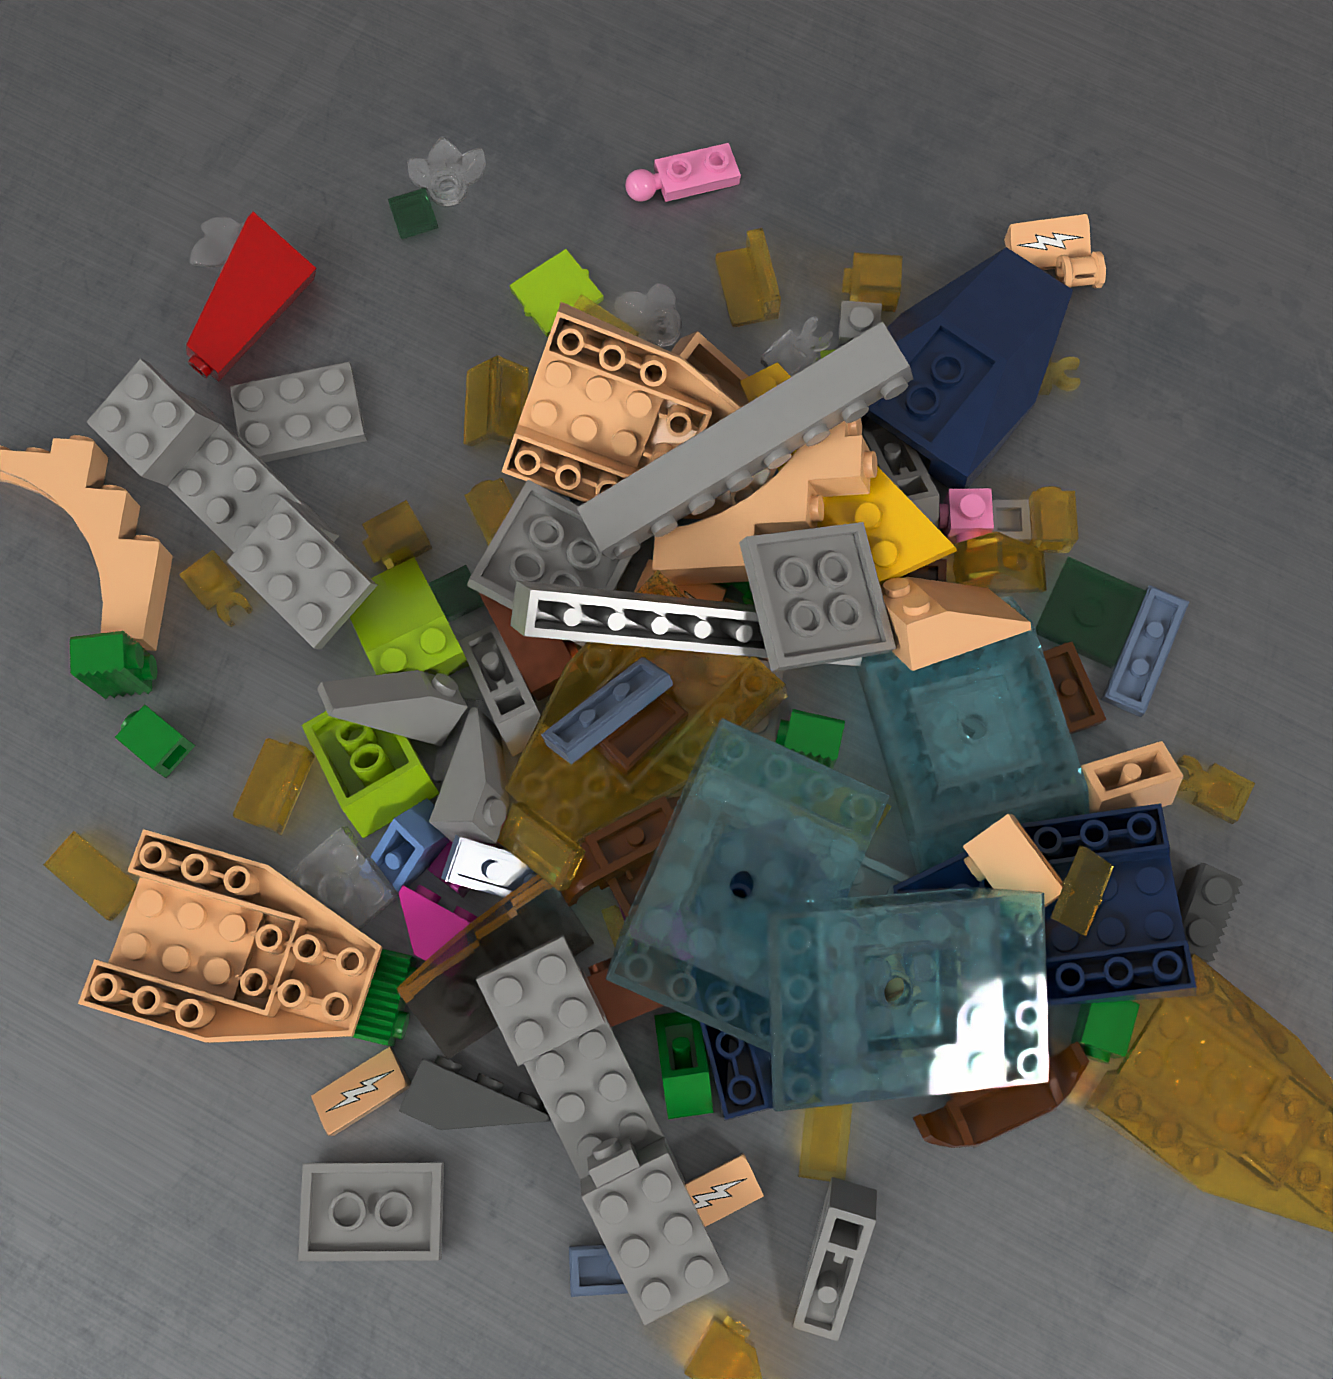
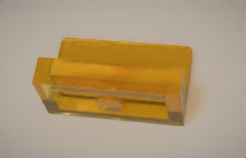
[715,228,781,327]
[463,355,529,447]
[233,738,315,836]

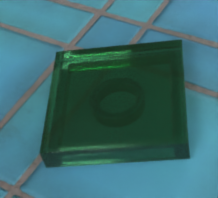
[1033,556,1146,668]

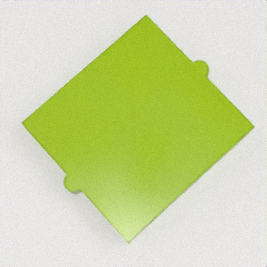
[509,249,604,337]

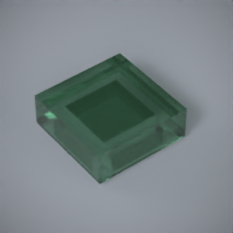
[388,188,438,239]
[428,565,485,623]

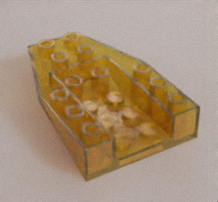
[505,570,788,851]
[1084,953,1333,1233]

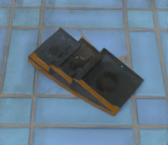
[397,869,594,1059]

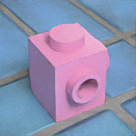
[939,488,994,548]

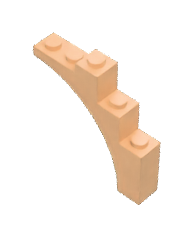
[652,418,877,585]
[0,435,173,651]

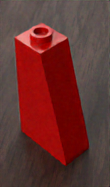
[186,212,317,382]

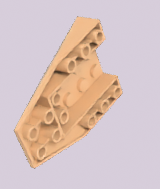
[501,302,777,519]
[78,829,383,1043]

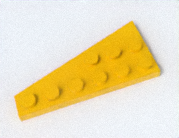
[740,362,957,585]

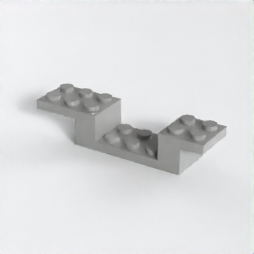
[87,358,378,650]
[476,934,730,1326]

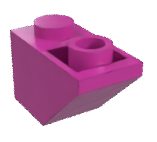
[398,884,485,980]

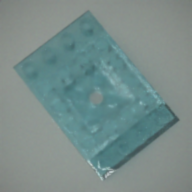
[856,596,1090,874]
[605,718,890,1056]
[767,887,1048,1112]

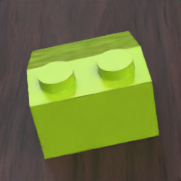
[350,557,469,676]
[301,711,439,838]

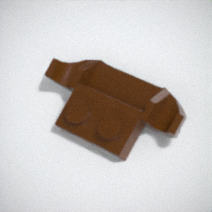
[559,796,728,925]
[912,1019,1089,1148]

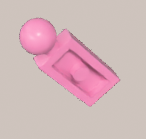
[625,143,741,202]

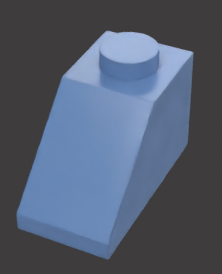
[360,798,450,904]

